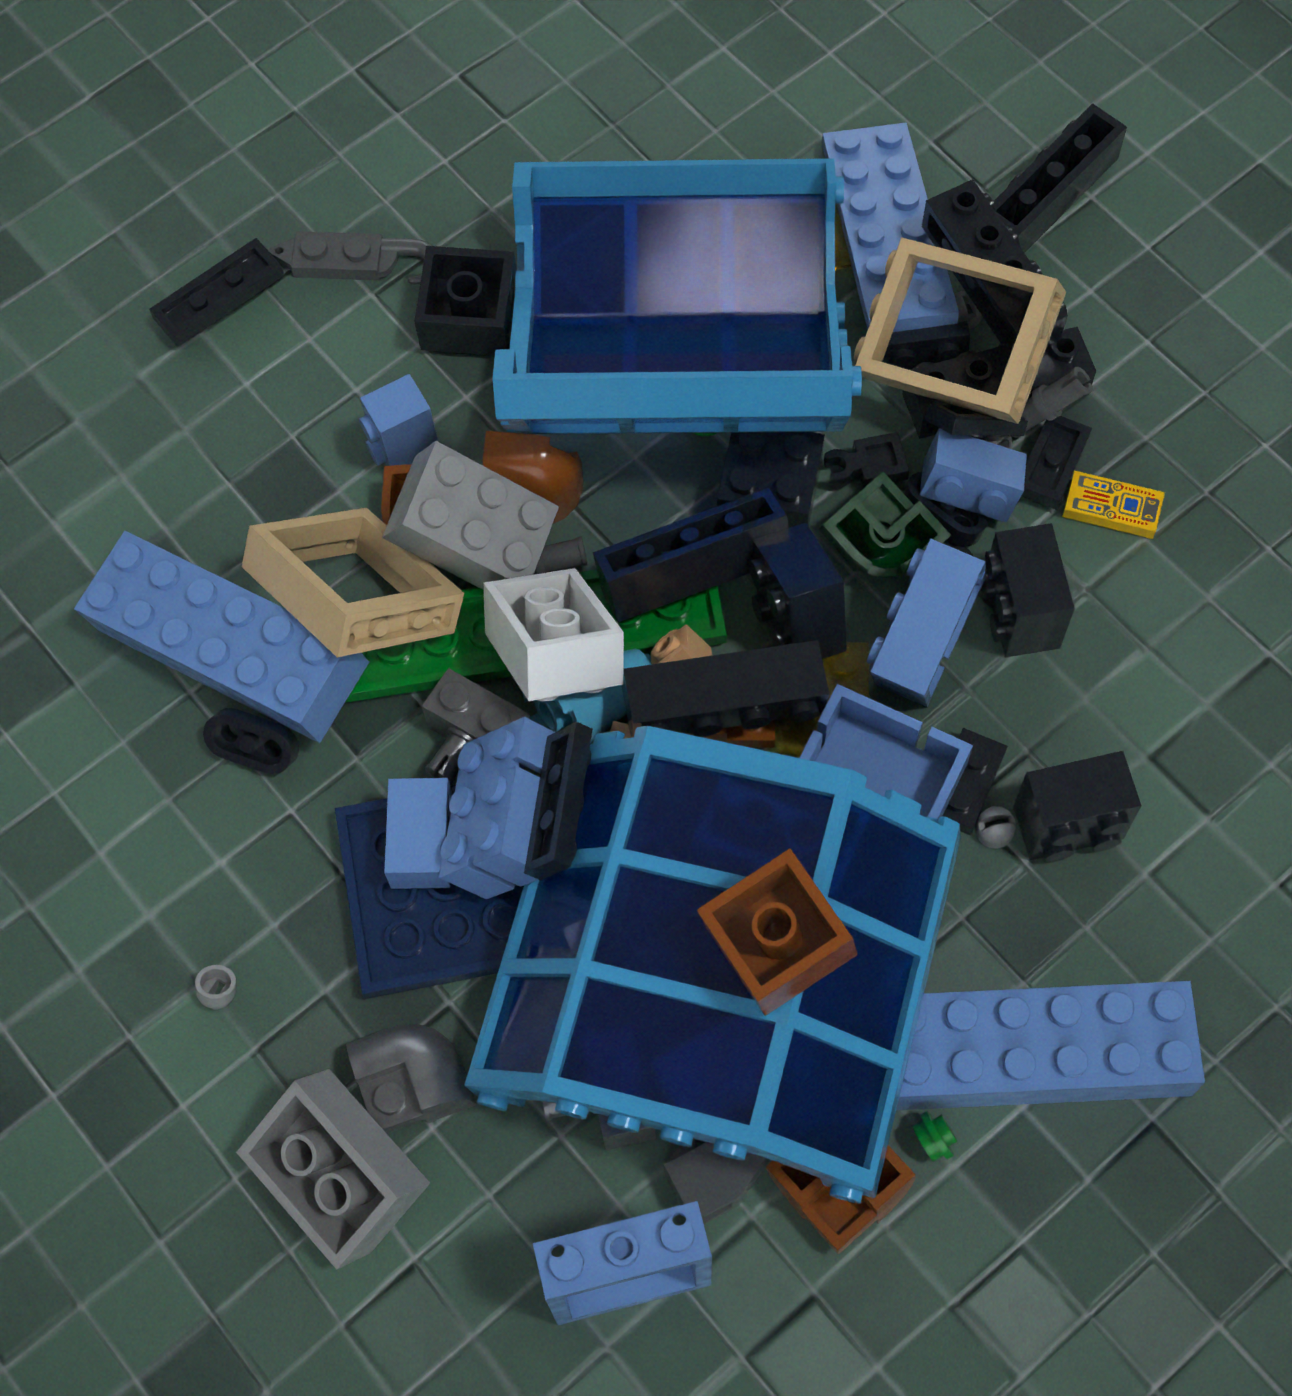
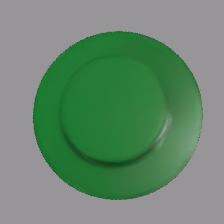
[912,1111,958,1162]

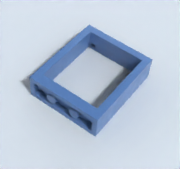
[533,1201,712,1325]

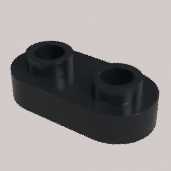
[903,472,987,546]
[203,708,299,774]

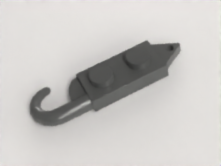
[267,231,432,285]

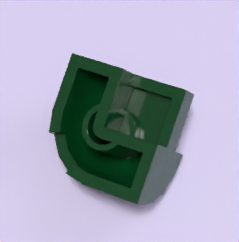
[818,472,951,578]

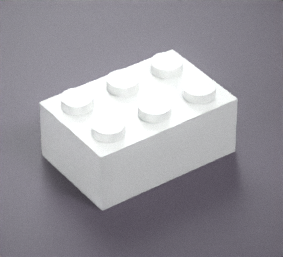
[483,568,624,701]

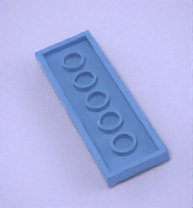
[822,123,959,332]

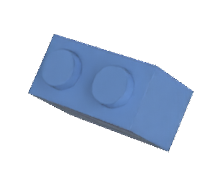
[359,374,438,466]
[919,428,1027,523]
[384,778,453,889]

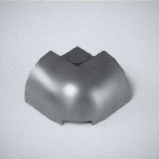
[346,1024,476,1133]

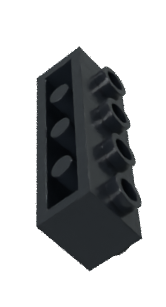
[993,103,1127,253]
[921,179,1068,356]
[902,326,1096,439]
[593,487,789,622]
[622,640,830,737]

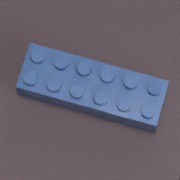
[74,531,369,743]
[877,981,1205,1110]

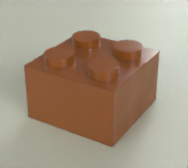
[697,848,858,1016]

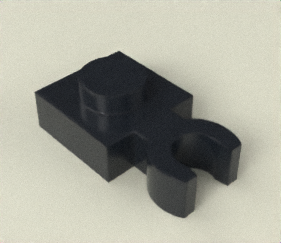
[824,432,909,488]

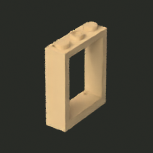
[854,237,1066,424]
[242,508,464,658]

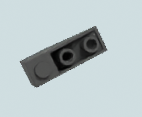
[664,1092,806,1224]

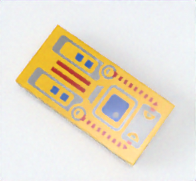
[1062,470,1165,539]

